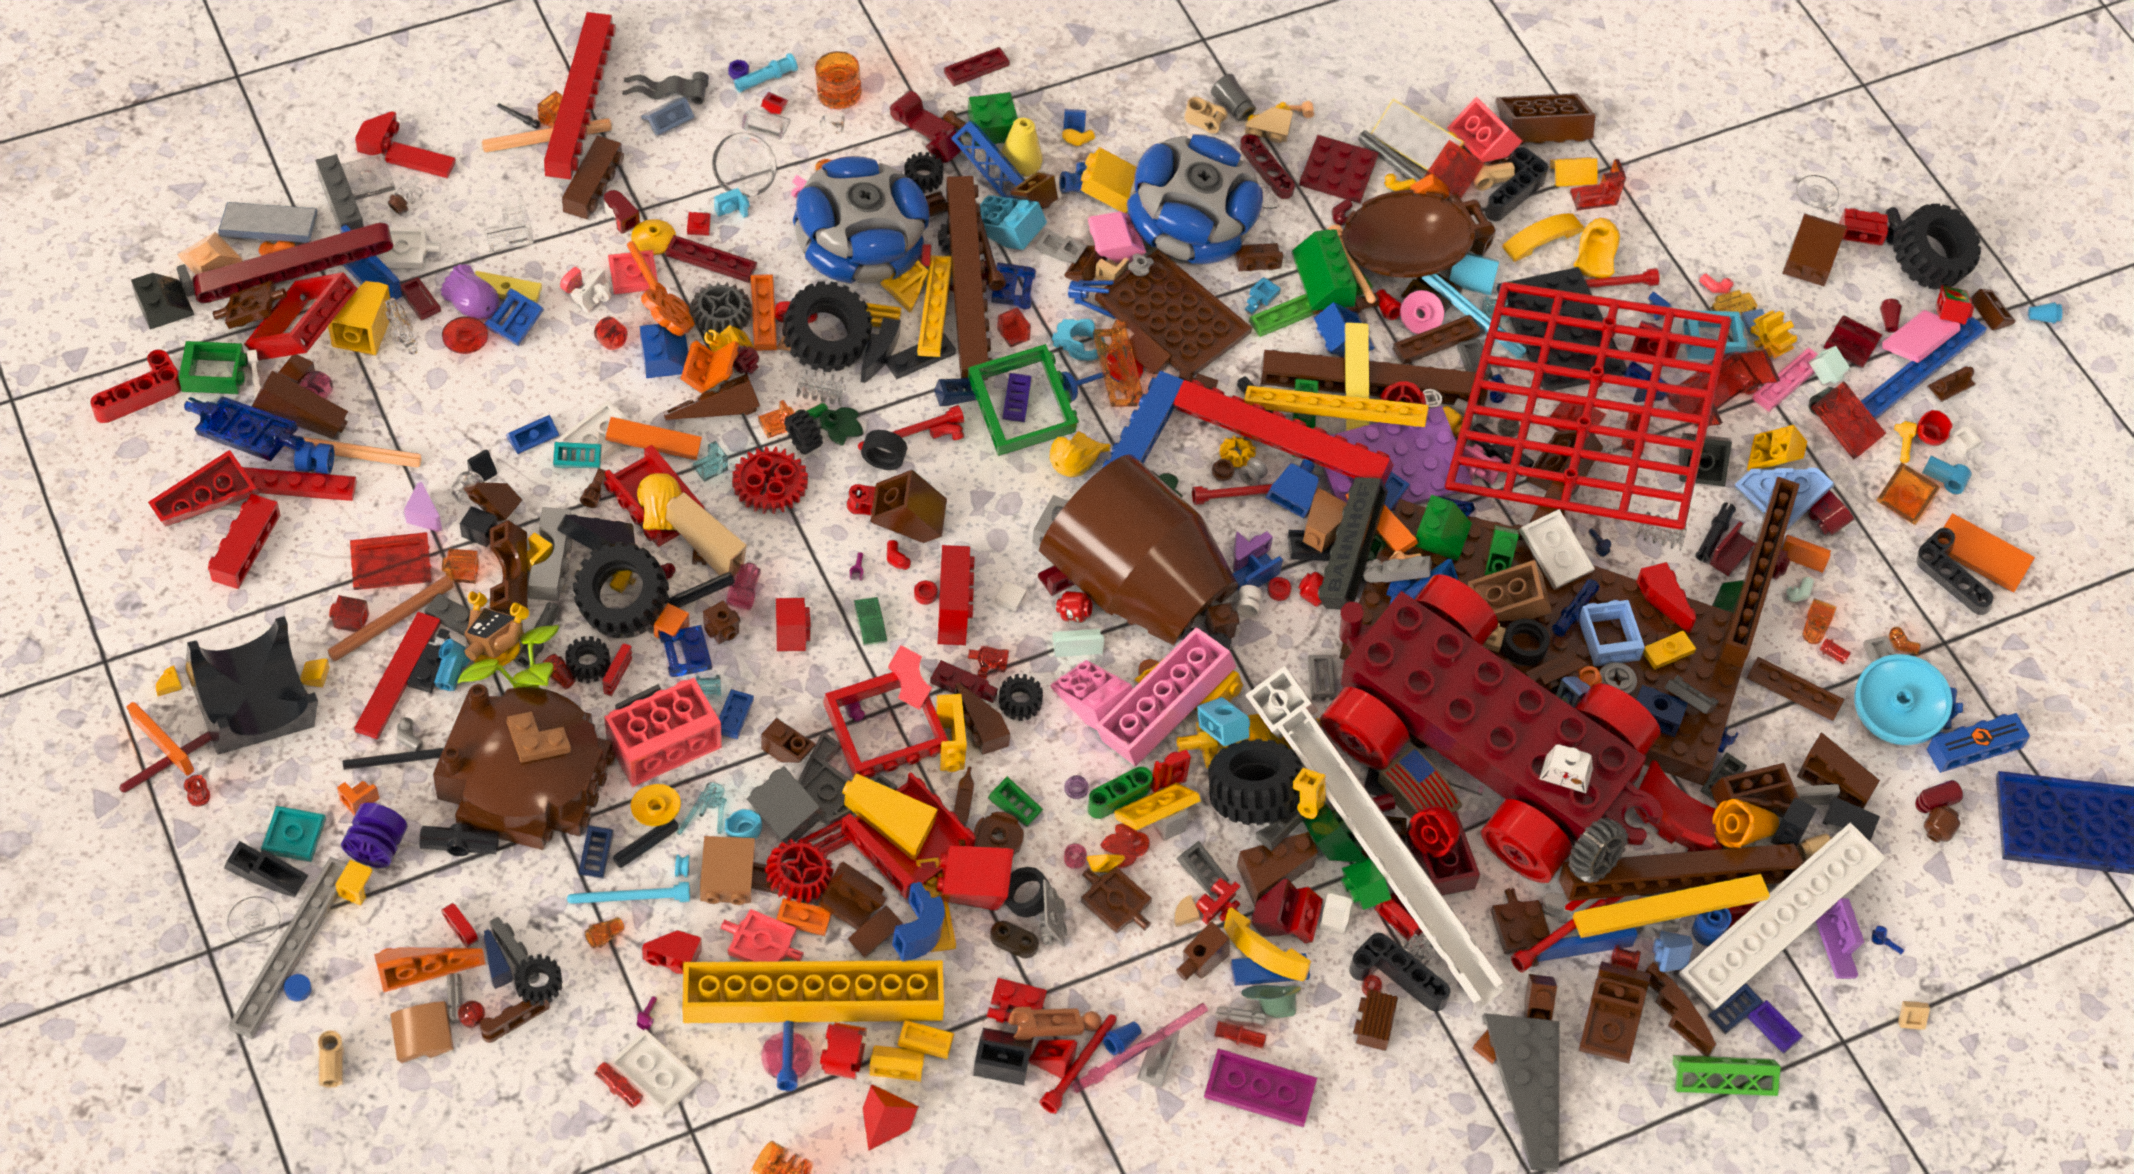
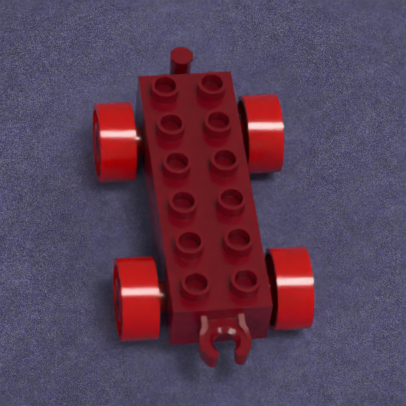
[1320,574,1663,883]

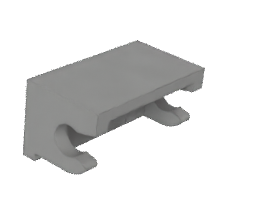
[1137,1026,1180,1088]

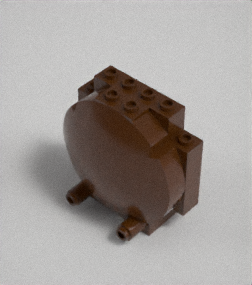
[433,684,616,850]

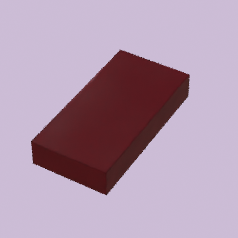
[400,277,441,321]

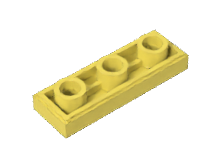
[475,271,542,303]

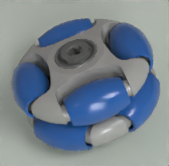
[1127,134,1263,264]
[793,156,929,284]

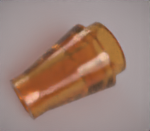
[584,917,625,948]

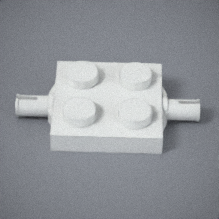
[377,227,441,268]

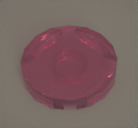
[761,1032,813,1079]

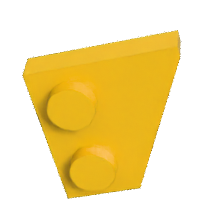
[880,260,928,313]

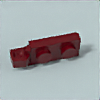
[930,660,998,703]

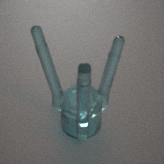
[677,782,727,835]

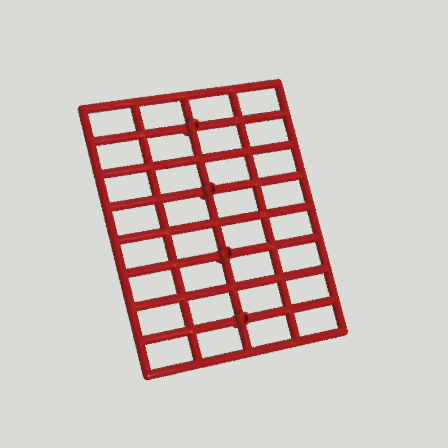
[1445,282,1731,530]

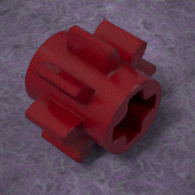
[733,346,759,374]

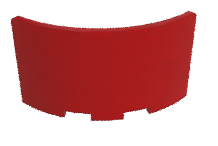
[1634,760,1724,852]

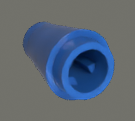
[1103,1021,1142,1055]

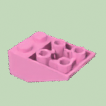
[1050,660,1133,730]

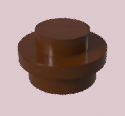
[387,194,408,215]
[1212,459,1235,481]

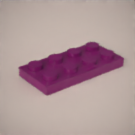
[1203,1048,1317,1128]

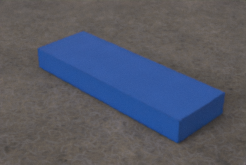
[1231,953,1310,986]

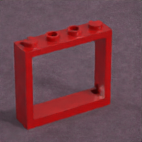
[244,272,358,360]
[823,672,948,779]

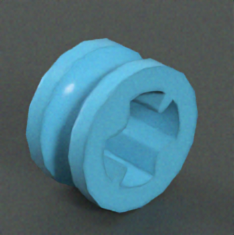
[675,854,690,878]

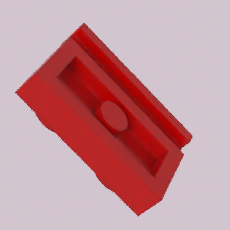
[1151,749,1191,793]

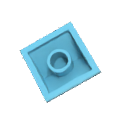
[1449,253,1499,295]

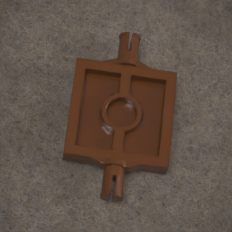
[213,281,287,329]
[1081,866,1152,933]
[1490,888,1550,968]

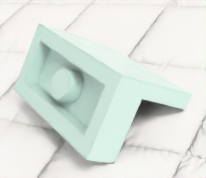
[1052,629,1104,657]

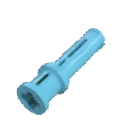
[734,53,798,93]

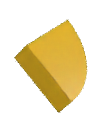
[156,665,182,697]

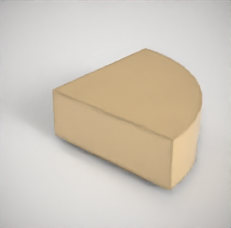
[1174,895,1200,927]

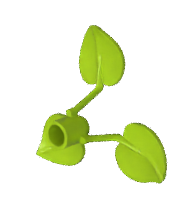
[458,625,560,688]

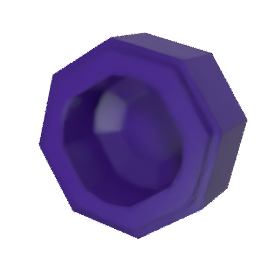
[728,59,749,80]

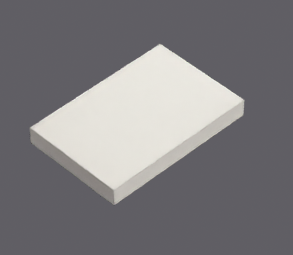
[557,401,632,471]
[1519,509,1595,590]
[608,1029,701,1117]

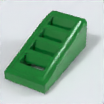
[988,776,1043,827]

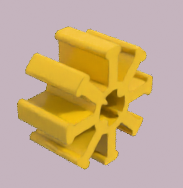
[1750,310,1797,359]

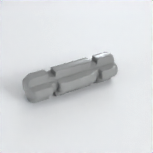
[447,973,463,1023]
[1215,1006,1266,1028]

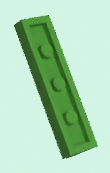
[1672,1055,1781,1096]

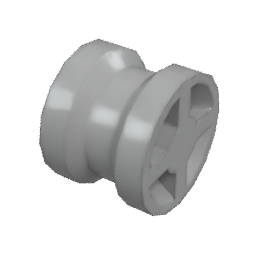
[1238,457,1268,486]

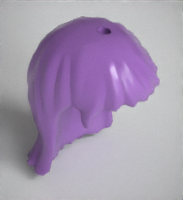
[440,264,500,320]

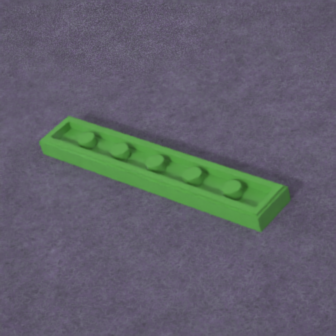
[1249,271,1373,337]

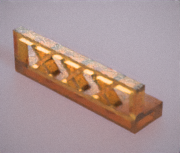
[1093,320,1143,407]

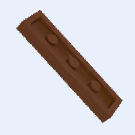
[1392,315,1481,364]
[1747,657,1845,721]

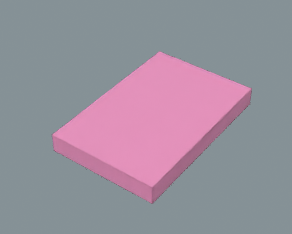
[1882,310,1960,363]

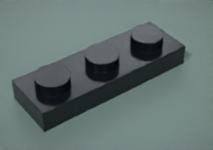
[885,333,956,380]

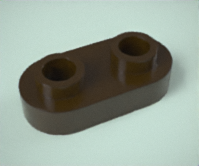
[990,921,1039,958]

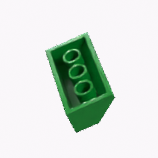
[1292,229,1357,311]

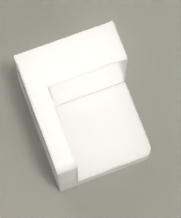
[1320,893,1353,934]

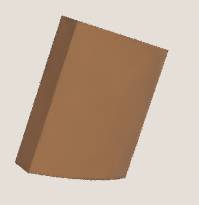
[390,1001,454,1063]

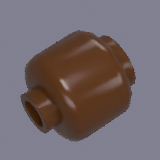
[1923,805,1961,843]

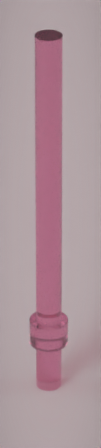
[1071,1002,1208,1094]

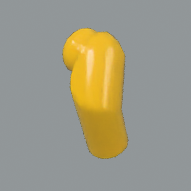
[1062,129,1095,146]

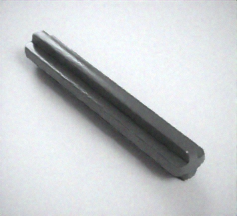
[1358,130,1426,182]

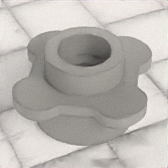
[1128,254,1154,276]

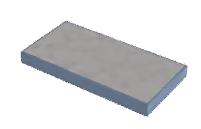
[218,202,318,243]

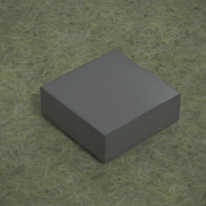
[176,264,195,297]

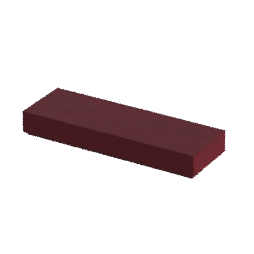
[944,47,1010,86]

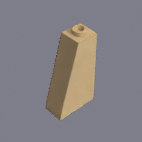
[666,492,747,577]

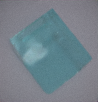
[693,441,728,482]

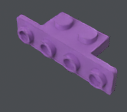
[1816,898,1864,979]

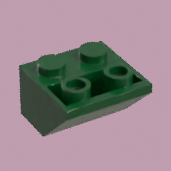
[1303,803,1367,862]

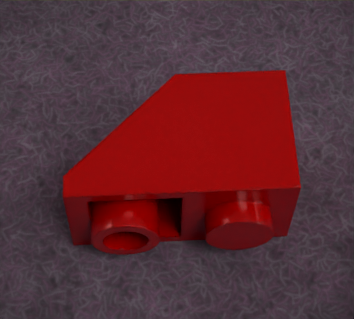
[355,111,400,158]
[642,930,702,974]

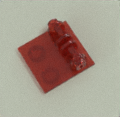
[1425,140,1485,199]

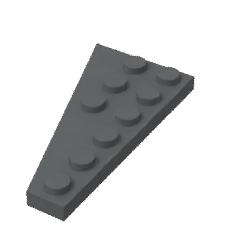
[1482,1013,1560,1173]

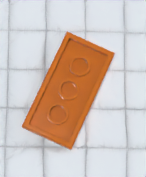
[1938,513,2035,592]

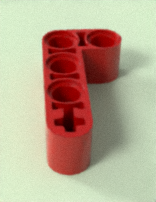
[90,349,181,423]

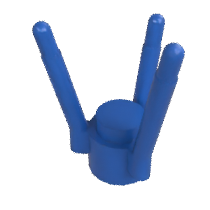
[1068,280,1116,319]

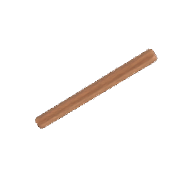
[327,576,454,661]

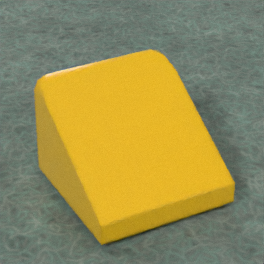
[300,658,330,688]
[1086,854,1125,873]

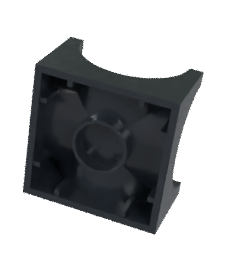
[185,616,318,755]

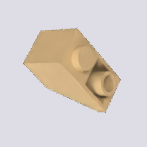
[1245,107,1293,143]

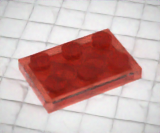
[1811,381,1887,460]

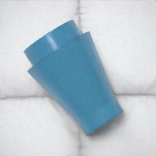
[2028,302,2062,324]

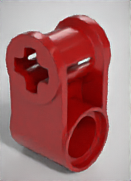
[846,484,875,516]

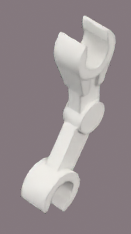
[247,350,261,400]

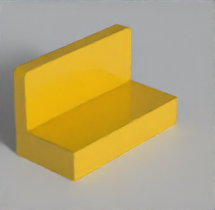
[1550,157,1598,187]
[869,1045,925,1082]

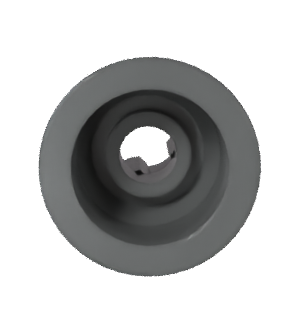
[1211,74,1256,121]

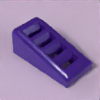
[1002,373,1032,422]

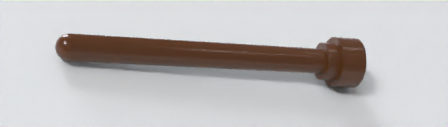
[977,214,1006,291]

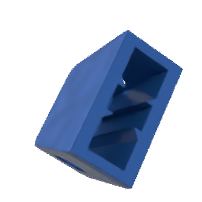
[1265,459,1319,519]

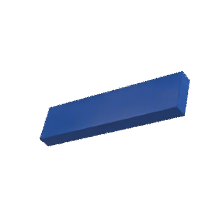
[1537,928,1638,962]

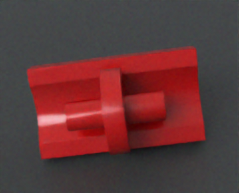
[1196,878,1241,925]

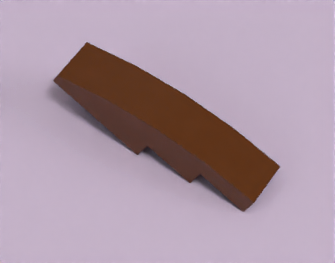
[1645,962,1717,1056]

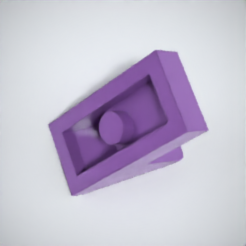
[1233,531,1273,572]

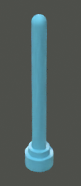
[567,882,690,904]

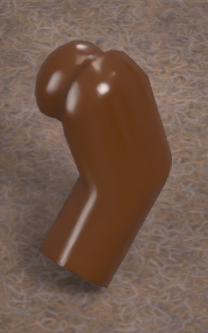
[943,110,968,135]

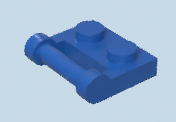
[484,288,544,346]

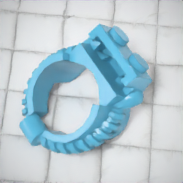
[1052,319,1108,361]

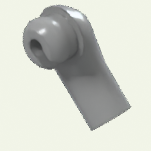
[397,717,423,751]

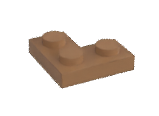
[507,712,571,763]

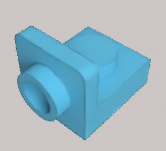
[714,188,750,218]

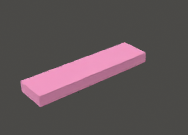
[1752,348,1818,412]

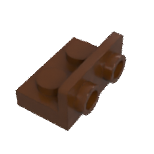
[1234,243,1283,271]

